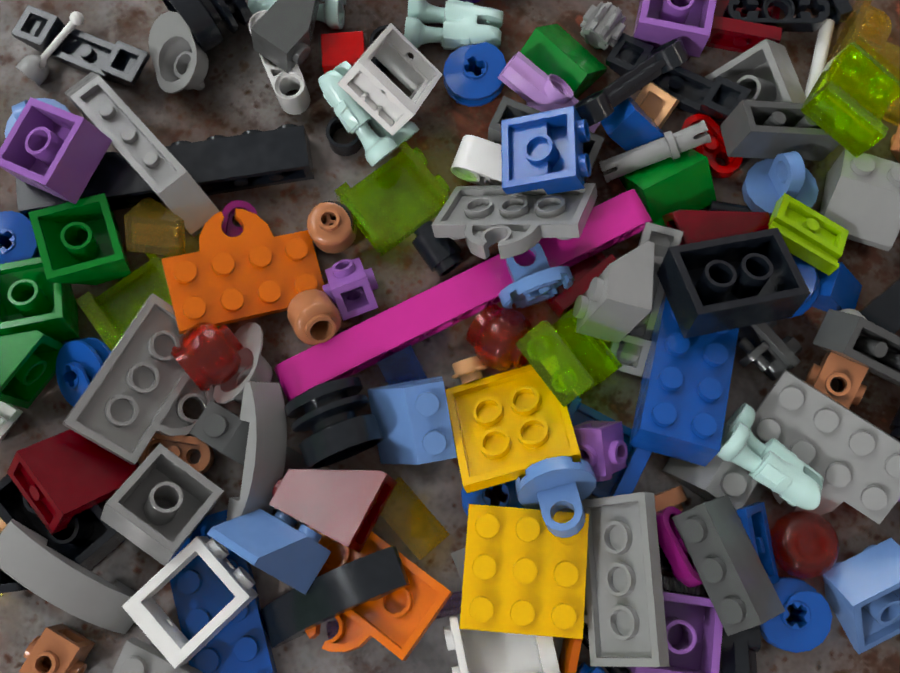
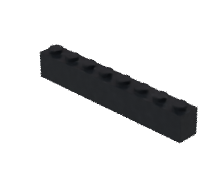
[15,124,315,218]

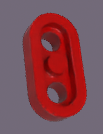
[680,114,743,178]

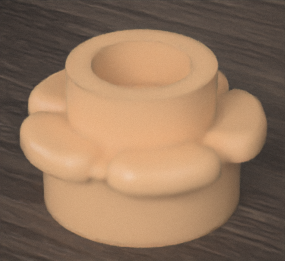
[452,355,487,384]

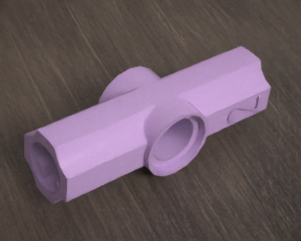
[498,51,601,133]

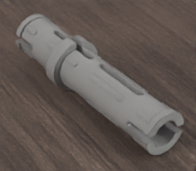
[599,120,711,183]

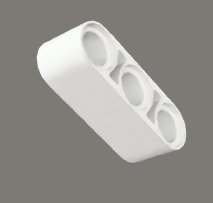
[248,10,311,115]
[450,135,502,186]

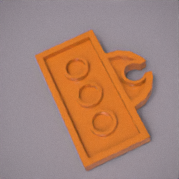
[161,208,324,335]
[305,526,453,661]

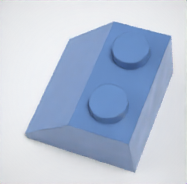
[367,376,457,465]
[207,508,331,595]
[822,538,900,654]

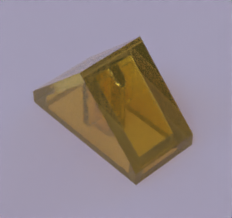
[124,197,186,256]

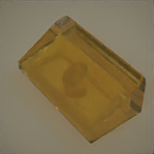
[380,476,450,561]

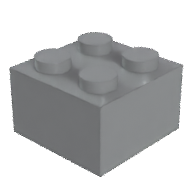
[100,443,224,566]

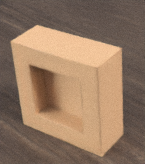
[635,81,680,129]

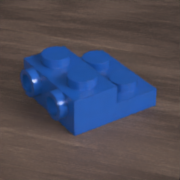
[501,106,591,195]

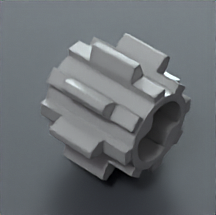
[580,1,626,50]

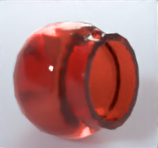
[466,304,536,371]
[171,322,244,392]
[770,510,840,579]

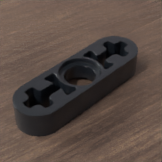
[723,0,830,32]

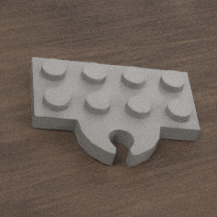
[431,183,598,259]
[62,293,217,465]
[751,369,900,525]
[582,492,670,667]

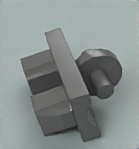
[737,320,802,381]

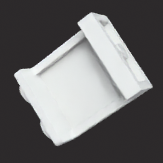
[443,613,560,673]

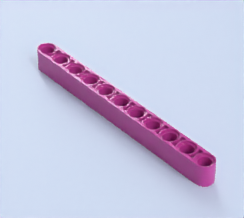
[274,189,653,402]

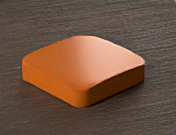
[559,638,583,673]

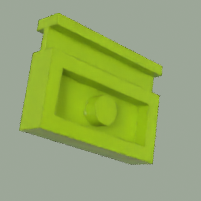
[768,193,849,276]

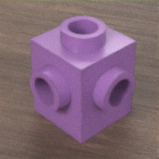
[322,257,379,321]
[573,421,628,481]

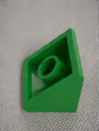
[520,24,607,99]
[619,149,717,227]

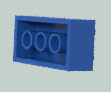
[629,295,739,467]

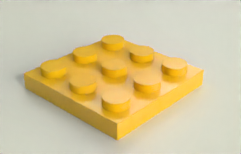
[445,358,582,493]
[459,504,589,639]

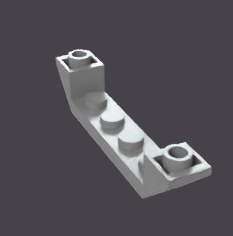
[64,72,220,238]

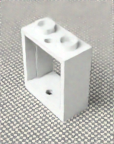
[337,23,443,136]
[122,536,258,669]

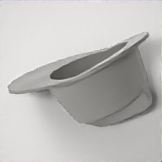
[148,11,209,94]
[213,322,273,404]

